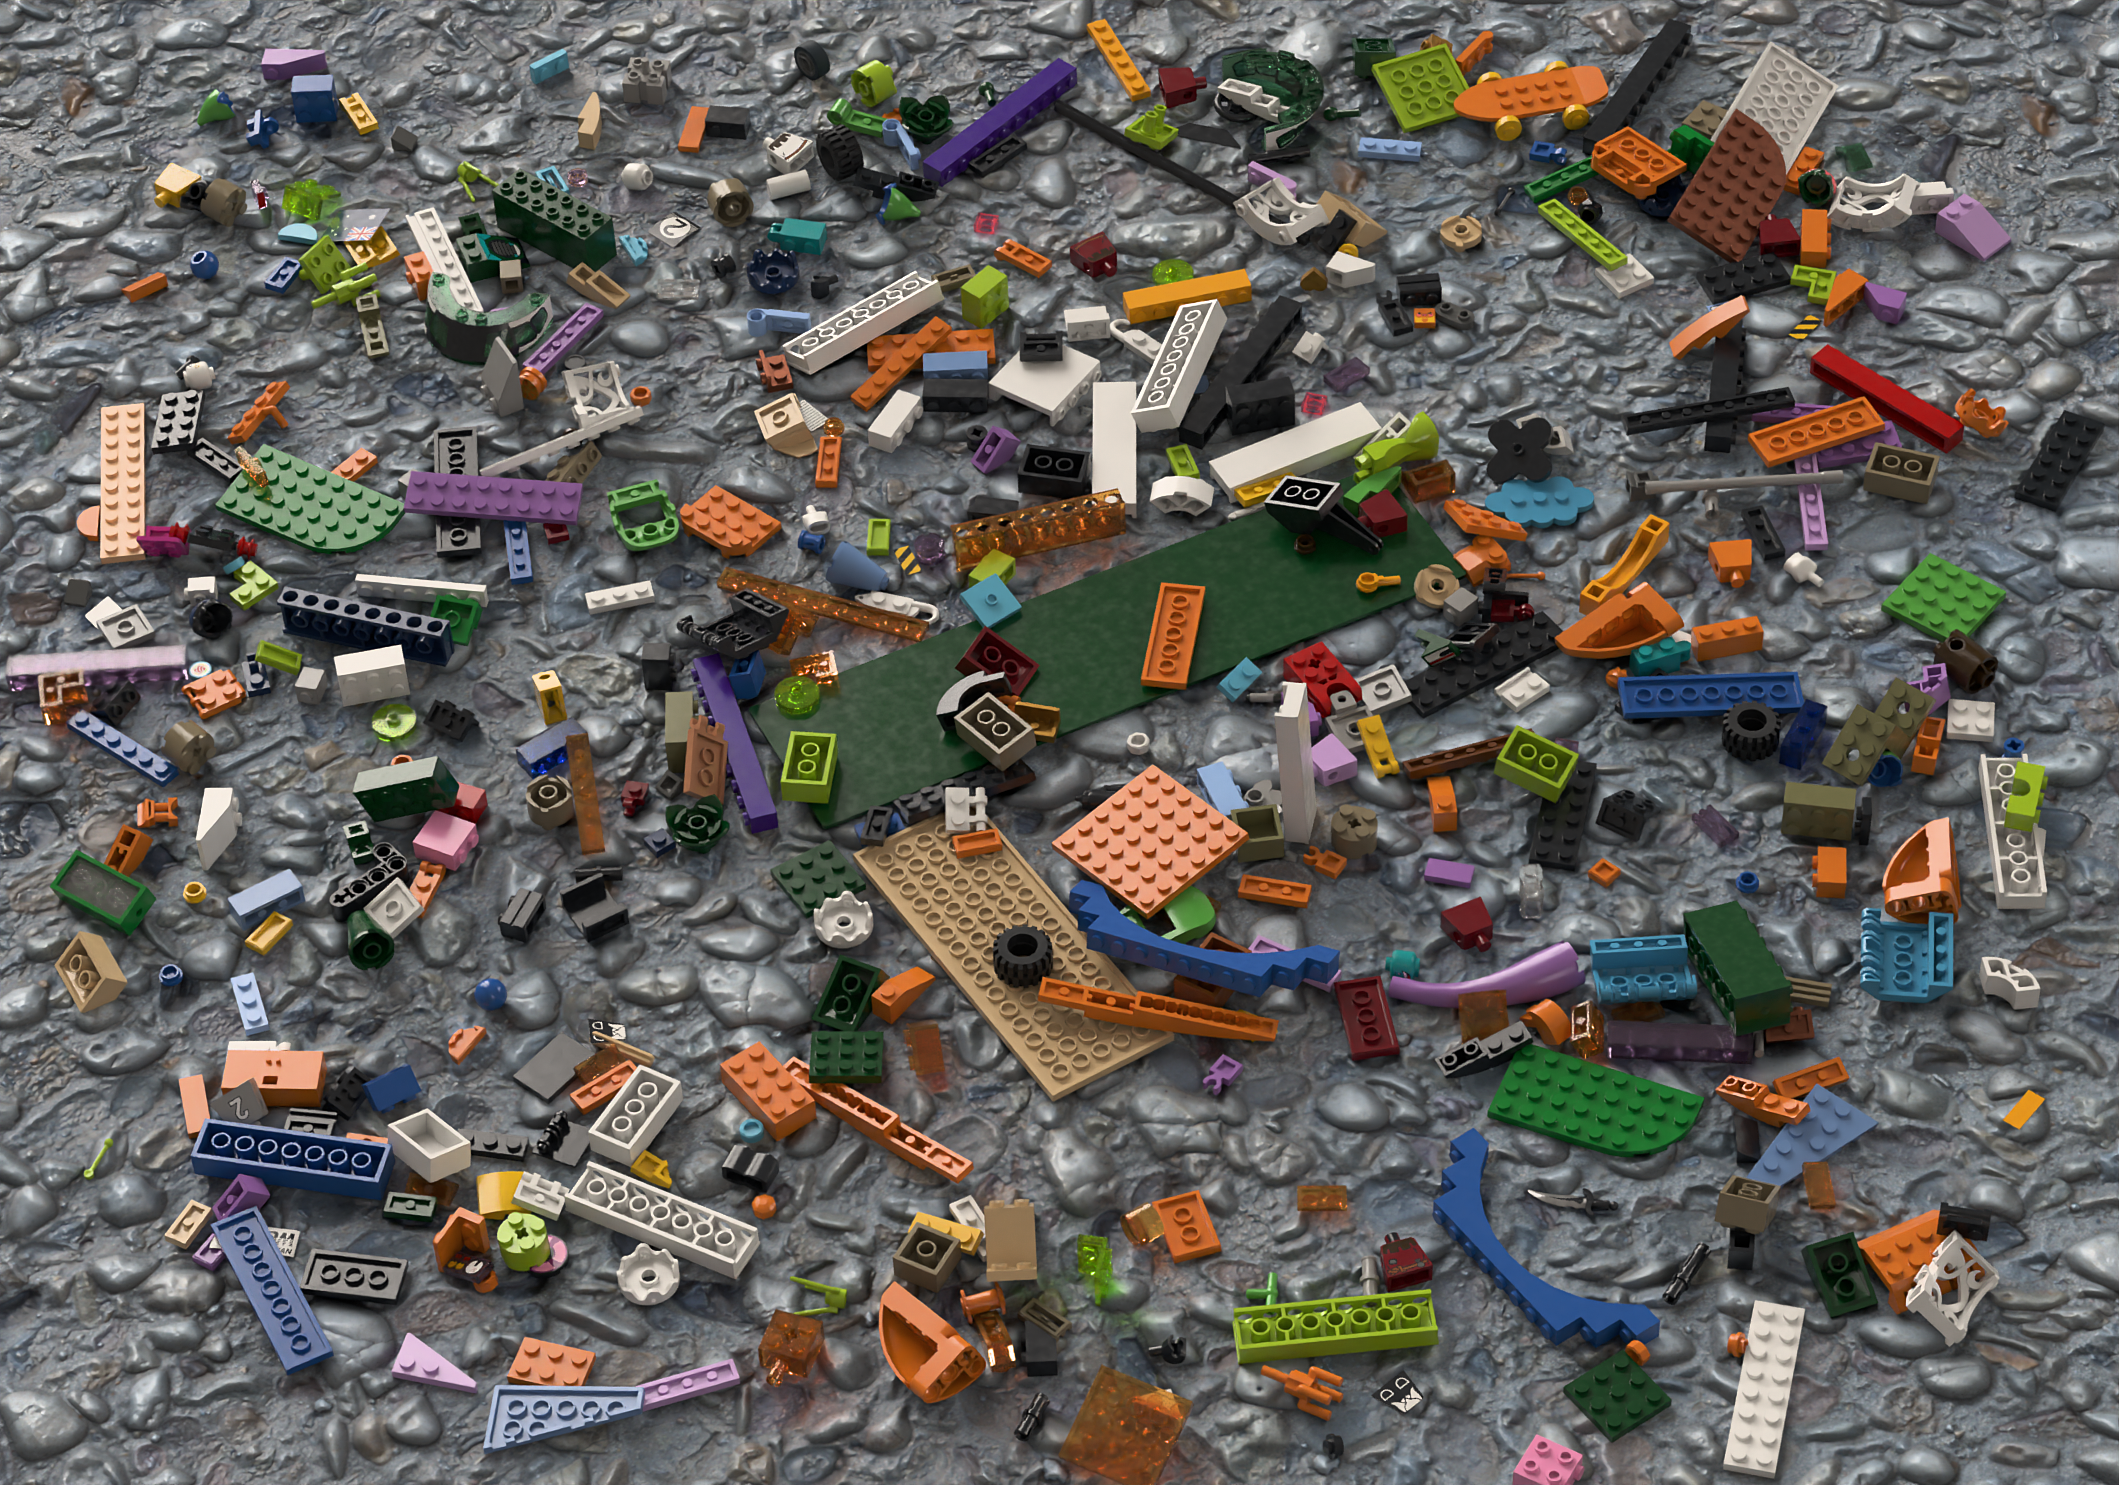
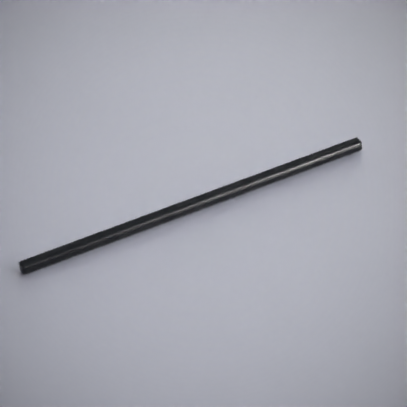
[1054,100,1310,246]

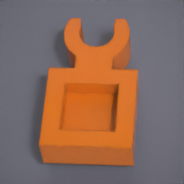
[1303,846,1347,879]

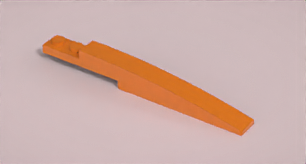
[1038,977,1279,1042]
[783,1056,974,1184]

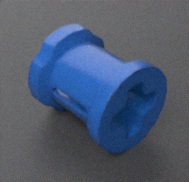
[798,530,826,554]
[2002,738,2024,758]

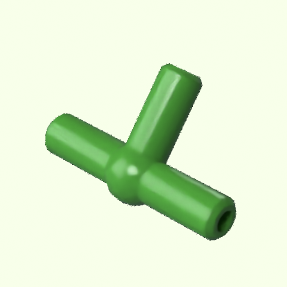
[1246,1272,1278,1315]

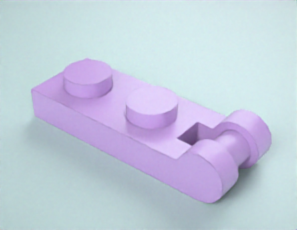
[1248,161,1296,201]

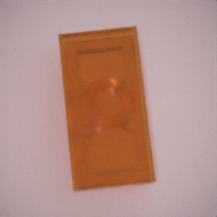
[235,445,269,488]
[1611,1001,1665,1032]

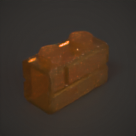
[1570,1000,1604,1059]

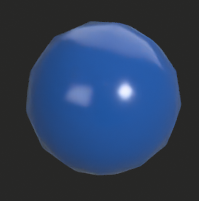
[190,250,219,279]
[474,978,507,1011]

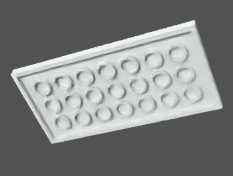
[1710,41,1838,175]

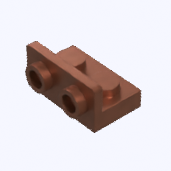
[756,350,793,393]
[1764,1006,1815,1044]

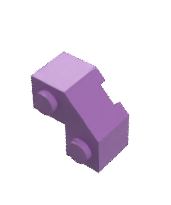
[1904,663,1951,715]

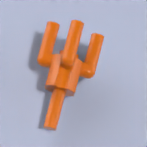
[1261,1365,1343,1421]

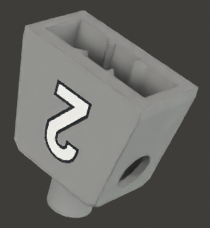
[210,1078,269,1126]

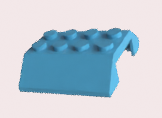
[1860,908,1953,1003]
[1589,934,1697,1005]

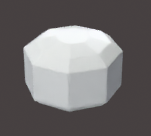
[1127,732,1150,755]

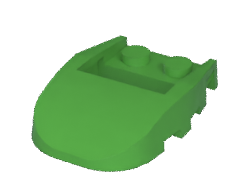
[607,479,679,551]
[1120,886,1216,945]

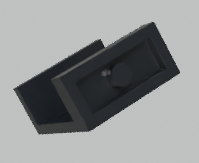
[560,873,629,943]

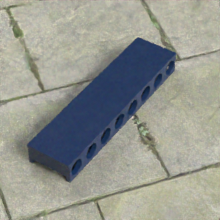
[277,586,455,667]

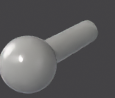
[1749,1030,1765,1058]

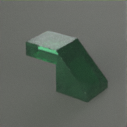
[1835,142,1873,172]

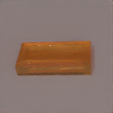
[1802,1161,1836,1210]

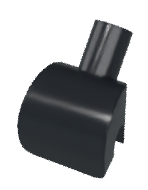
[811,274,838,299]
[1149,1335,1186,1364]

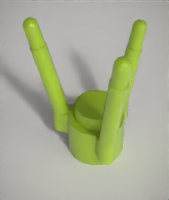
[457,161,499,202]
[790,1276,847,1317]

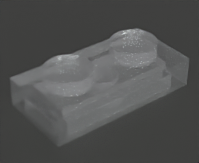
[656,279,701,300]

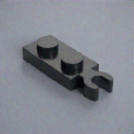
[1376,290,1413,337]

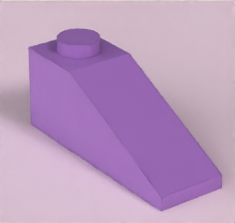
[261,48,327,80]

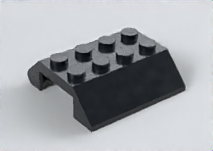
[677,588,789,659]

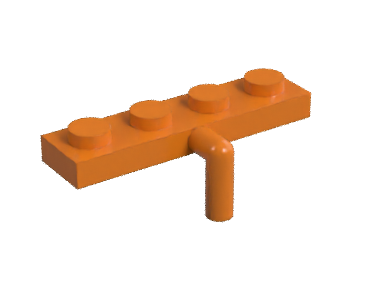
[227,381,290,445]

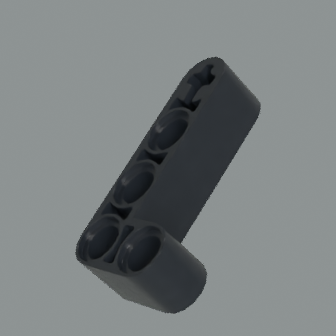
[330,842,410,922]

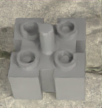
[622,57,672,105]

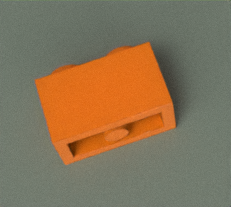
[1812,846,1846,899]

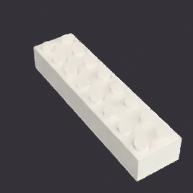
[1131,299,1227,433]

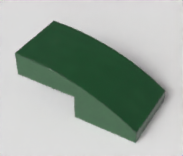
[458,212,488,236]
[343,821,374,865]

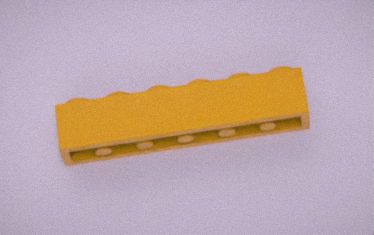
[1123,269,1252,324]

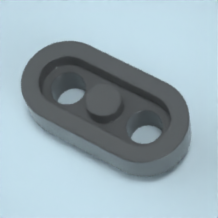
[1435,302,1475,330]

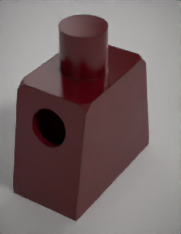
[1158,67,1207,109]
[1758,214,1801,257]
[1357,489,1408,538]
[1440,897,1493,952]

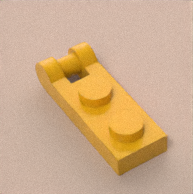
[338,93,379,135]
[1357,715,1400,779]

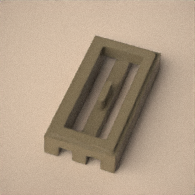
[931,264,976,293]
[1785,976,1832,1007]
[1017,1297,1072,1343]

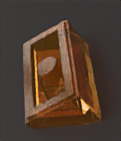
[404,1172,459,1207]

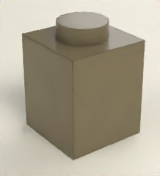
[499,260,523,294]

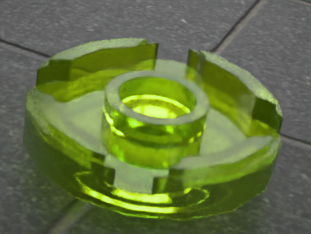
[1152,259,1194,286]
[774,676,820,714]
[372,704,417,742]

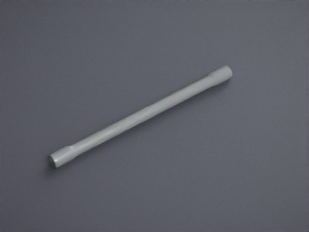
[1645,470,1844,495]

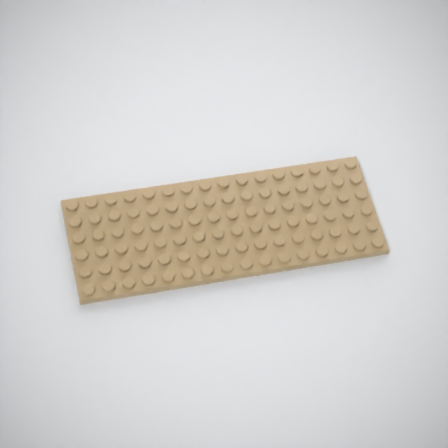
[853,806,1174,1102]

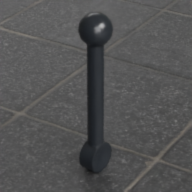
[1494,187,1516,217]

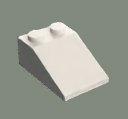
[196,788,242,870]

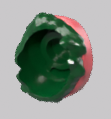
[1798,168,1837,207]

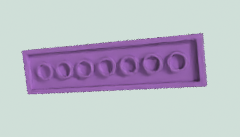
[404,471,583,526]

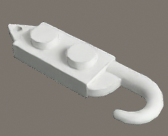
[1110,319,1162,365]
[855,590,940,625]

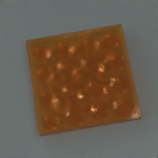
[1058,1365,1194,1485]

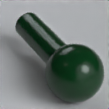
[978,82,996,107]
[1323,106,1361,121]

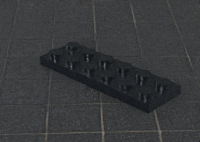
[2014,410,2105,512]
[892,759,1036,825]
[1528,761,1597,872]

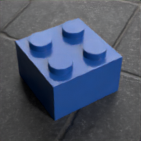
[291,74,338,123]

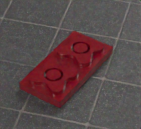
[1334,976,1400,1061]

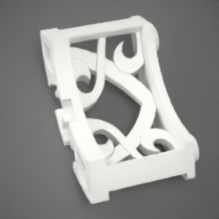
[1827,174,1920,232]
[1233,177,1330,245]
[562,361,634,429]
[1906,1230,2000,1347]

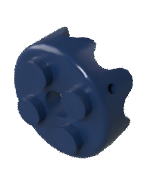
[1637,174,1688,217]
[747,248,800,294]

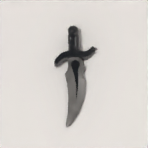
[1527,1188,1619,1219]

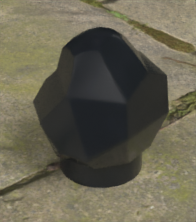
[1577,198,1603,225]

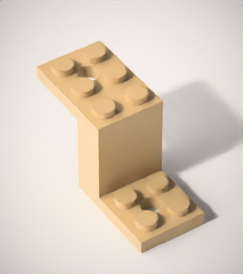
[984,1199,1037,1282]

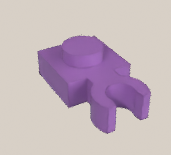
[1203,1054,1243,1095]

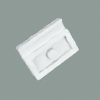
[1494,667,1550,713]

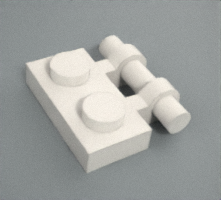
[945,787,988,834]
[511,1171,570,1221]

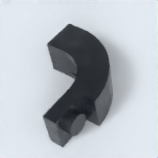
[936,671,1012,732]

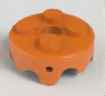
[1955,388,2009,438]

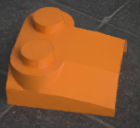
[1453,535,1511,587]

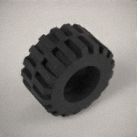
[816,124,864,181]
[1722,701,1781,761]
[993,924,1053,988]

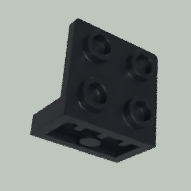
[967,496,1019,535]
[1595,790,1662,842]

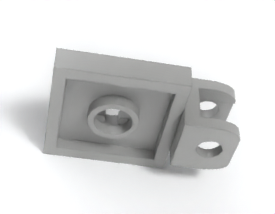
[1325,690,1373,753]

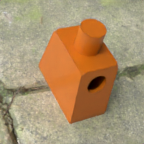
[1708,539,1752,588]

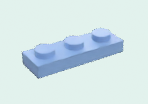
[1358,137,1422,162]
[230,972,270,1036]

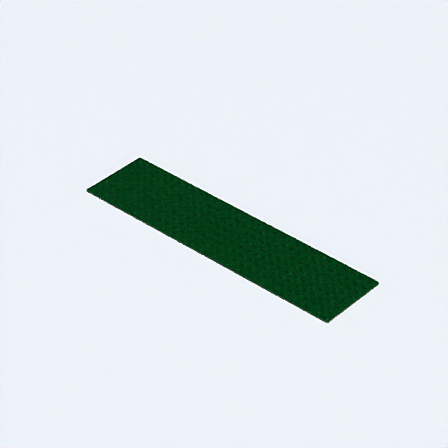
[749,475,1466,829]

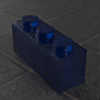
[1779,699,1828,770]
[516,717,590,779]

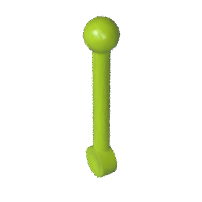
[84,1138,113,1180]

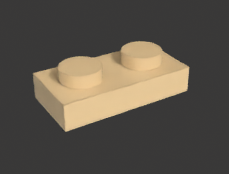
[164,1200,213,1249]

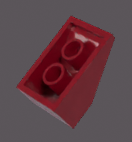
[955,626,1040,696]

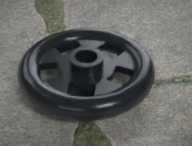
[1213,92,1258,123]

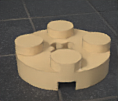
[1440,215,1482,252]
[1414,564,1460,609]

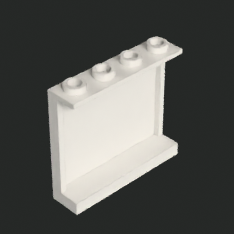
[988,333,1102,427]

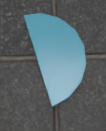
[277,223,318,245]
[619,235,648,266]

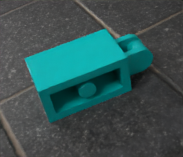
[767,218,827,255]
[1629,636,1691,677]

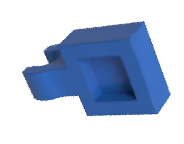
[1529,141,1567,166]

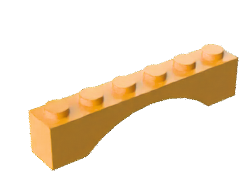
[1579,514,1670,616]

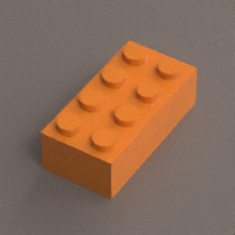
[720,1041,817,1142]

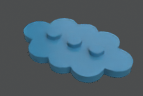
[1485,476,1594,528]

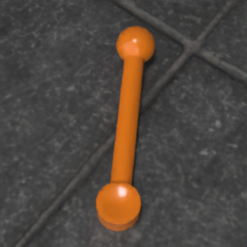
[1506,572,1545,580]

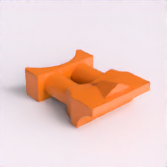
[137,797,178,828]

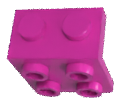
[136,526,192,558]

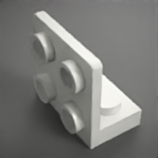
[1909,181,1954,215]
[1064,306,1111,342]

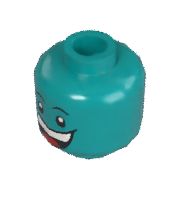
[1385,950,1420,980]

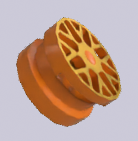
[519,367,547,400]

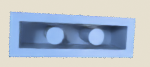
[1197,761,1249,820]

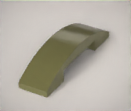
[355,294,389,359]

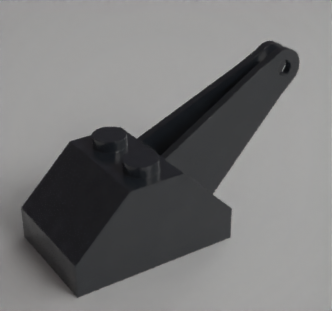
[1264,475,1384,555]

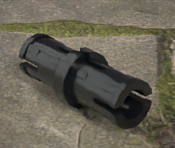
[575,865,623,883]
[1014,1393,1050,1442]

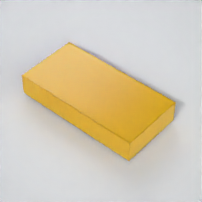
[245,911,293,956]

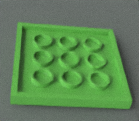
[1881,553,2007,642]

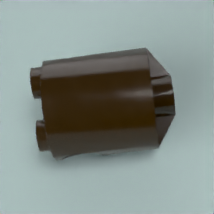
[1933,629,1998,695]

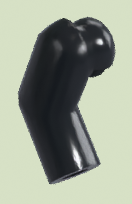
[175,355,200,381]

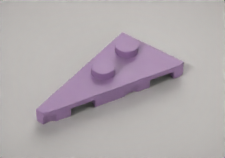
[391,1333,478,1393]

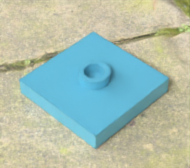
[959,573,1022,629]

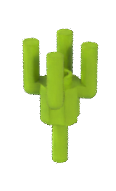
[311,262,381,309]

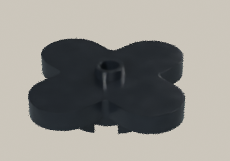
[1487,417,1554,485]

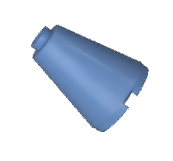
[825,541,890,592]

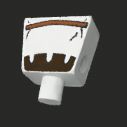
[763,132,814,175]

